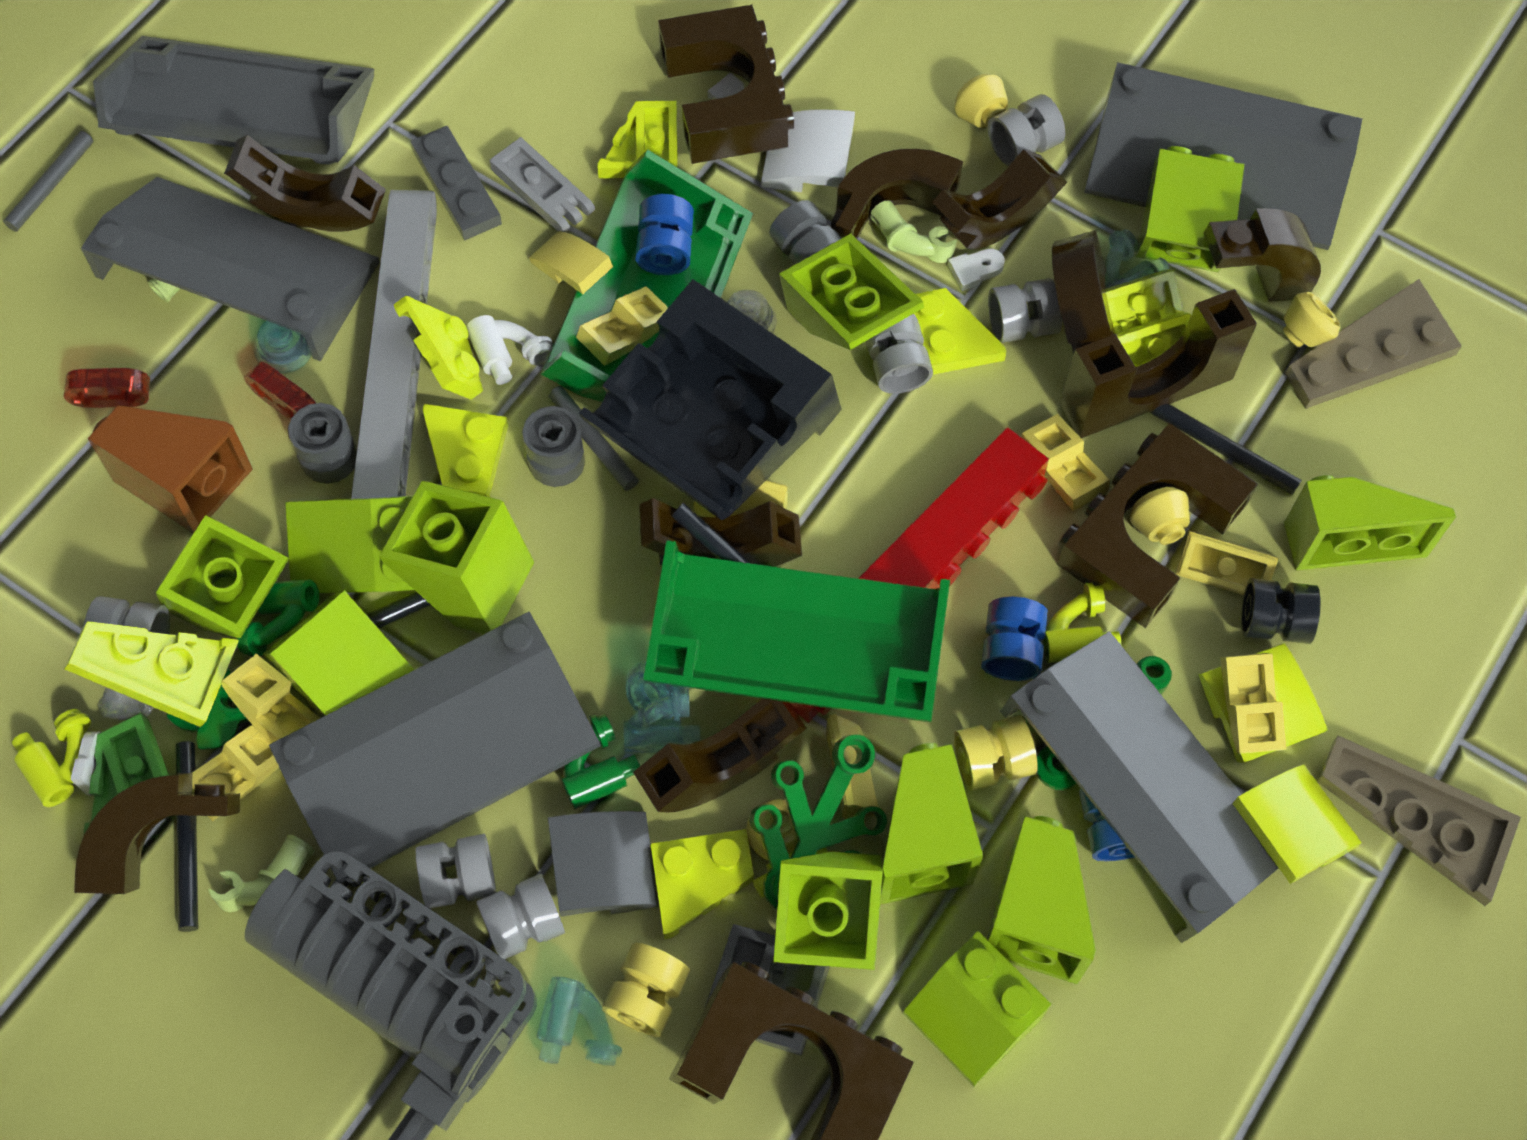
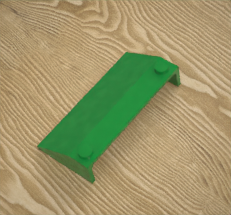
[541,149,753,402]
[643,541,950,723]

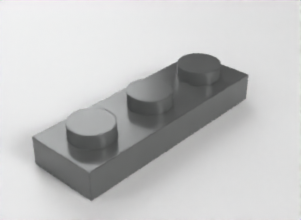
[410,125,502,241]

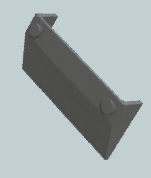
[93,36,374,164]
[1084,62,1363,250]
[81,177,380,361]
[269,612,601,883]
[1000,631,1279,943]

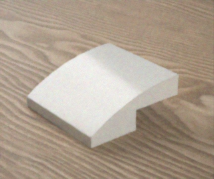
[761,110,855,193]

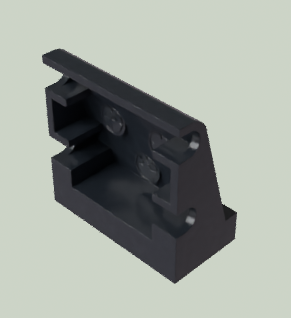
[579,279,842,520]

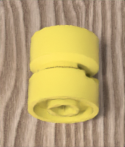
[954,715,1037,791]
[602,942,690,1037]

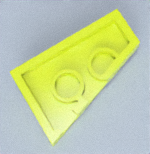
[64,621,239,727]

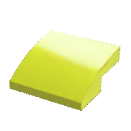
[1106,269,1191,367]
[1198,643,1328,763]
[1232,764,1362,884]

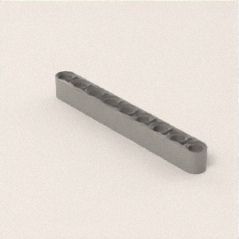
[351,190,437,499]

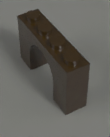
[658,4,794,164]
[1060,289,1257,438]
[1057,423,1258,629]
[669,961,914,1140]

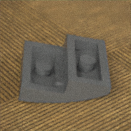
[548,811,659,917]
[704,924,830,1056]

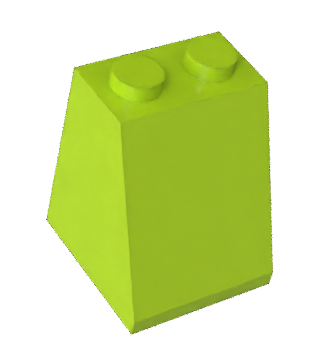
[1136,146,1245,272]
[379,481,534,634]
[263,590,414,717]
[880,743,983,905]
[987,816,1096,985]

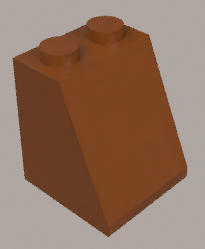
[87,405,253,533]

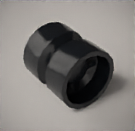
[1241,578,1321,644]

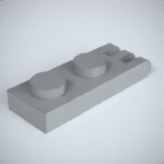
[489,137,595,232]

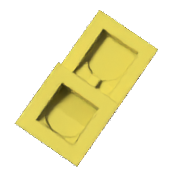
[529,231,613,294]
[576,287,668,366]
[1021,414,1110,511]
[1220,653,1286,753]
[222,654,320,743]
[192,725,279,822]

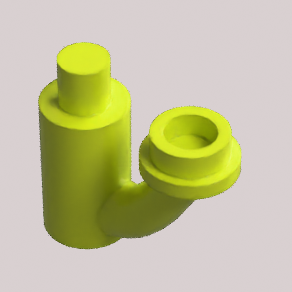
[1043,583,1121,663]
[12,709,91,807]

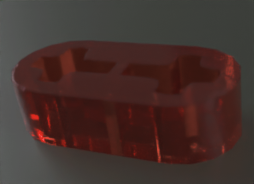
[244,361,316,420]
[63,368,151,408]

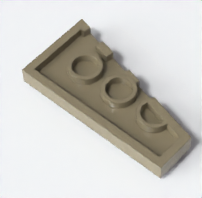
[1285,279,1462,409]
[1317,736,1521,906]

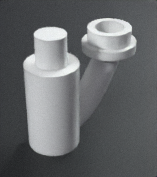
[466,315,553,385]

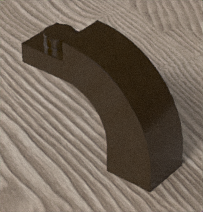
[224,135,386,232]
[831,149,963,239]
[932,149,1067,249]
[1203,208,1321,302]
[1052,230,1116,354]
[639,498,802,567]
[633,698,807,813]
[74,773,240,894]

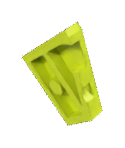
[597,101,678,179]
[914,288,1007,375]
[393,295,483,400]
[423,404,508,497]
[651,829,754,939]

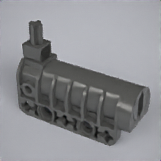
[244,851,537,1140]

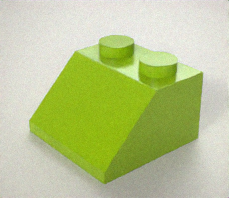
[156,515,288,638]
[774,852,883,970]
[903,931,1052,1087]

